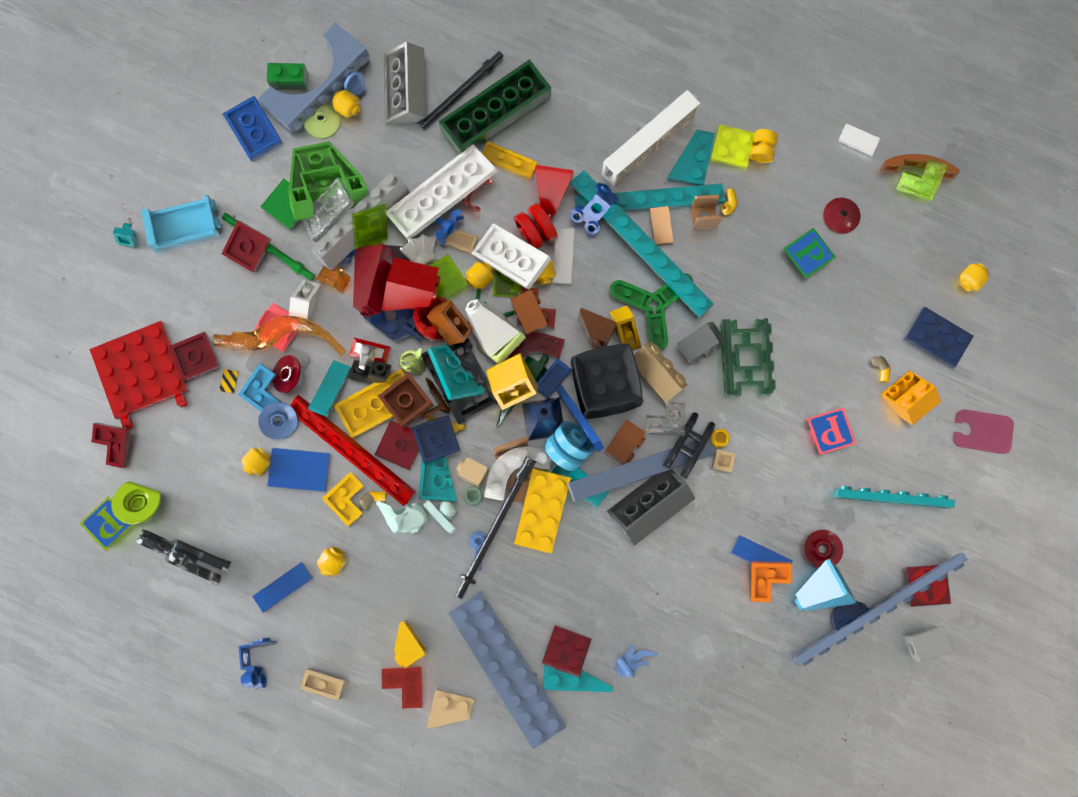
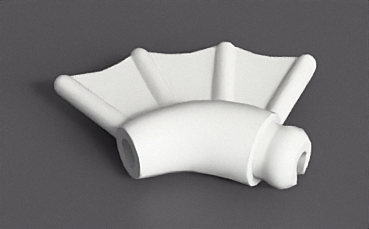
[400,234,436,265]

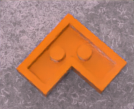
[751,561,792,602]

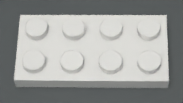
[472,223,551,290]

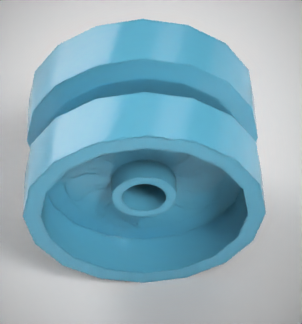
[545,421,595,471]

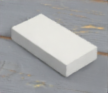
[838,123,880,156]

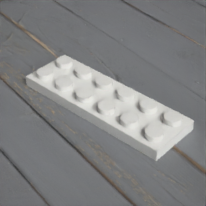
[385,145,497,241]

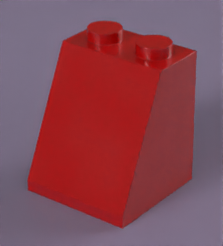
[382,257,441,311]

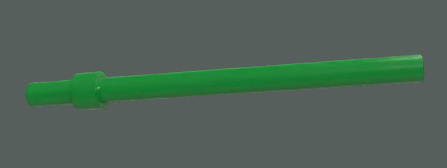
[222,213,316,281]

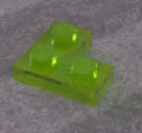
[896,159,947,201]

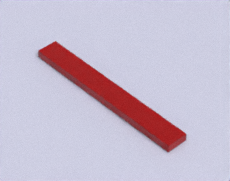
[290,395,416,507]

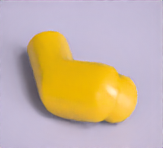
[721,188,738,215]

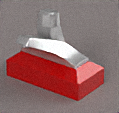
[349,337,391,369]

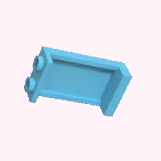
[141,194,221,251]

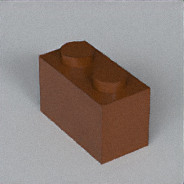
[510,290,549,336]
[426,300,473,345]
[604,419,646,465]

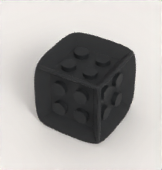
[570,344,644,419]

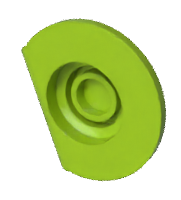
[111,481,161,524]

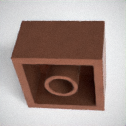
[378,372,434,430]

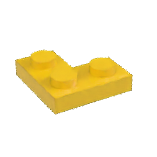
[322,472,365,527]

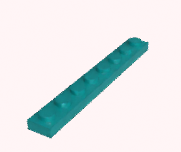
[575,183,725,216]

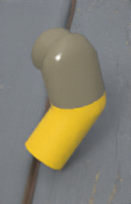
[872,356,891,383]
[359,491,386,511]

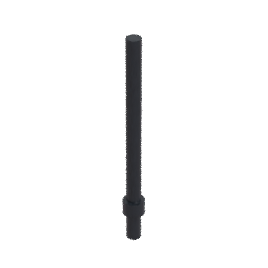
[419,51,504,130]

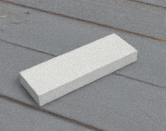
[552,228,575,285]

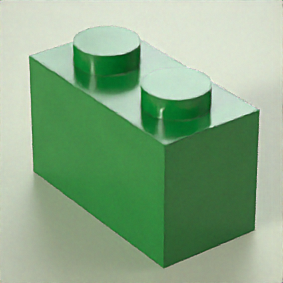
[266,63,308,90]

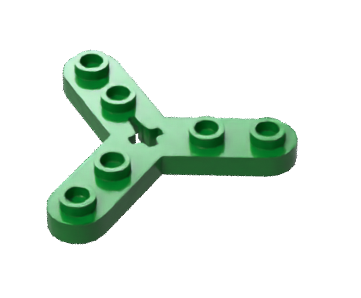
[609,273,694,351]

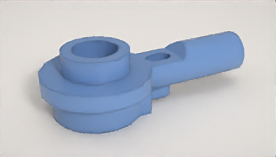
[469,531,487,570]

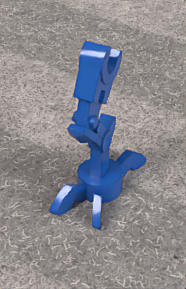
[434,209,464,246]

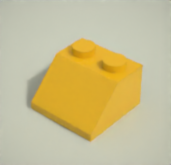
[394,620,429,668]

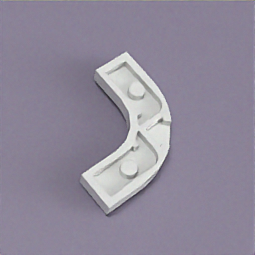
[484,447,551,501]

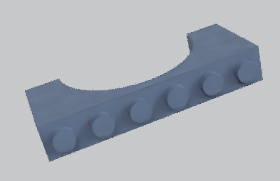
[258,23,370,134]

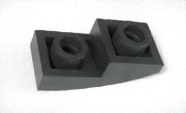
[349,359,392,383]

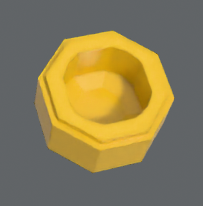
[710,429,730,448]

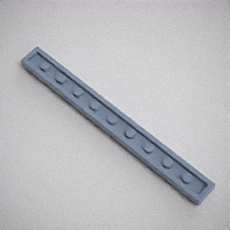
[793,553,968,666]

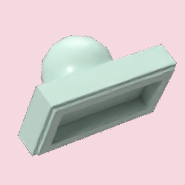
[423,500,456,534]

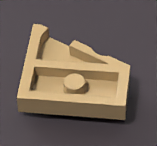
[427,689,475,729]

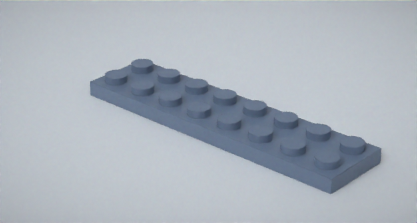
[449,591,567,749]

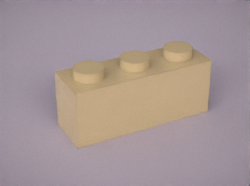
[634,342,688,403]

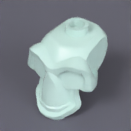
[376,500,427,533]

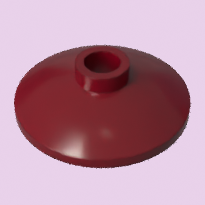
[823,197,861,234]
[272,355,301,393]
[804,530,843,568]

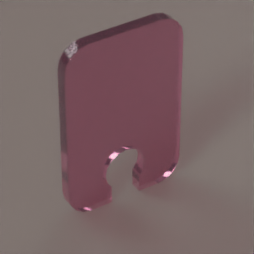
[953,409,1014,454]

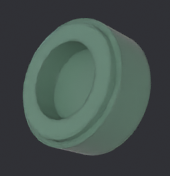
[463,486,483,506]

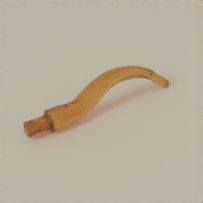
[213,316,346,356]

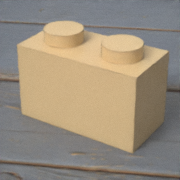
[457,457,489,488]

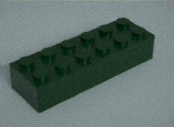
[439,59,552,155]

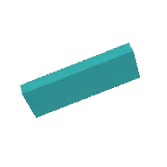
[309,360,351,417]

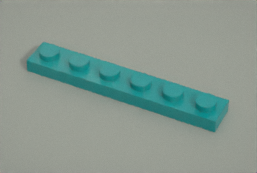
[833,486,955,509]

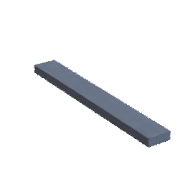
[567,438,715,502]

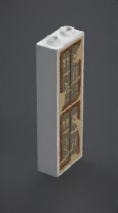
[602,90,700,187]

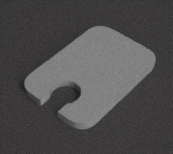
[246,338,310,388]

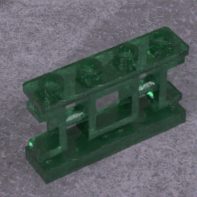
[720,318,776,398]

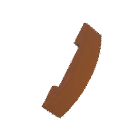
[880,154,960,179]

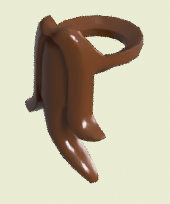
[422,378,450,419]

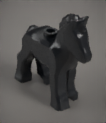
[136,529,231,586]

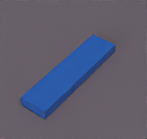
[556,384,604,452]

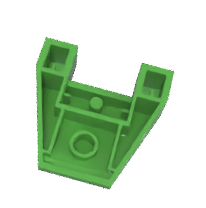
[289,141,368,221]

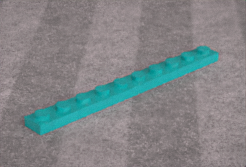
[570,170,714,318]

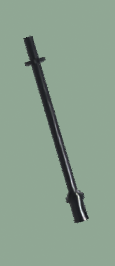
[455,456,537,599]

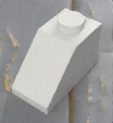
[289,279,322,321]

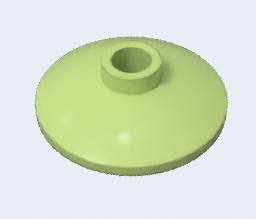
[304,103,341,139]

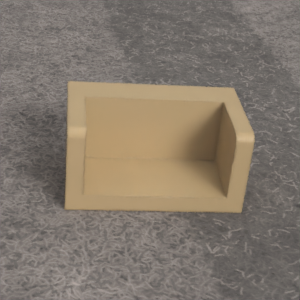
[300,668,347,701]

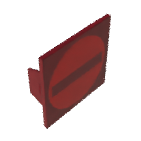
[906,565,951,607]

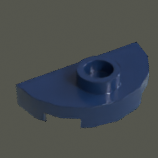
[832,600,869,630]

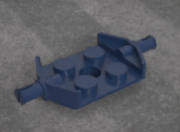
[362,303,425,343]

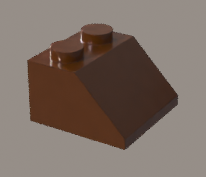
[578,308,617,349]

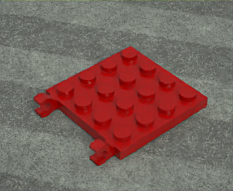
[89,321,189,429]

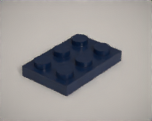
[904,306,974,369]

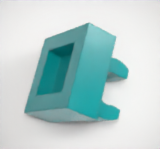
[113,223,137,247]

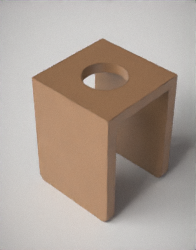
[691,195,722,230]

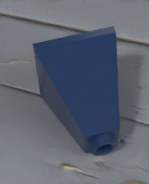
[522,397,564,441]

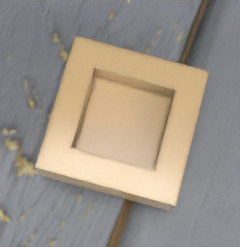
[712,449,736,473]

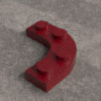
[504,333,565,361]

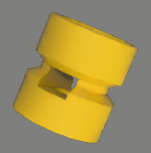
[749,129,779,163]

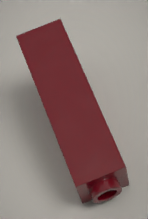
[353,244,396,317]

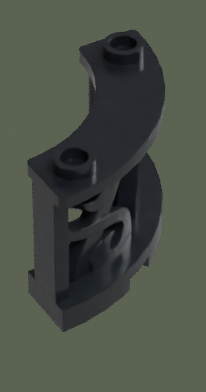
[421,338,498,424]

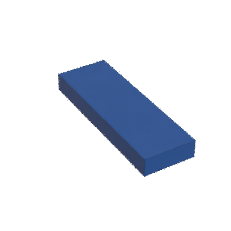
[731,535,793,563]
[252,562,313,613]

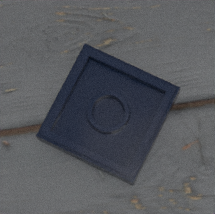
[412,415,461,464]

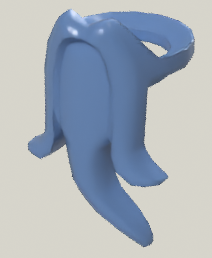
[342,71,366,96]
[615,644,658,677]

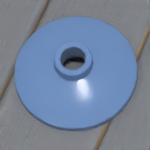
[258,402,297,439]

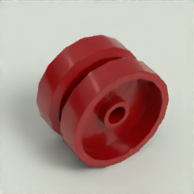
[513,203,558,250]

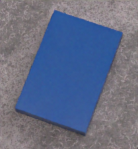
[222,96,283,161]
[267,448,330,492]

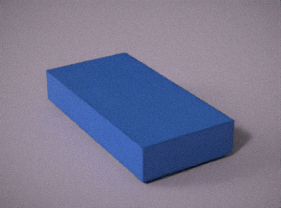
[537,358,572,399]

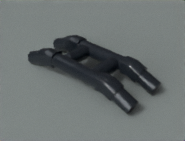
[663,412,716,479]

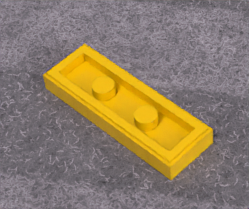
[482,141,538,180]

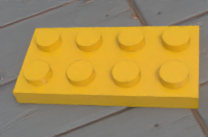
[334,369,405,439]
[514,468,571,553]

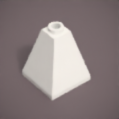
[465,299,519,357]

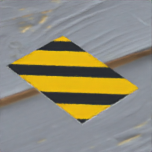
[219,369,239,394]

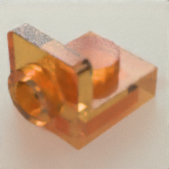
[316,266,350,293]

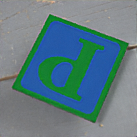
[783,228,836,278]

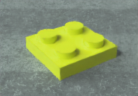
[710,124,754,169]

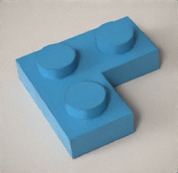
[238,363,281,411]

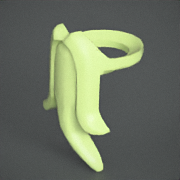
[398,348,425,375]

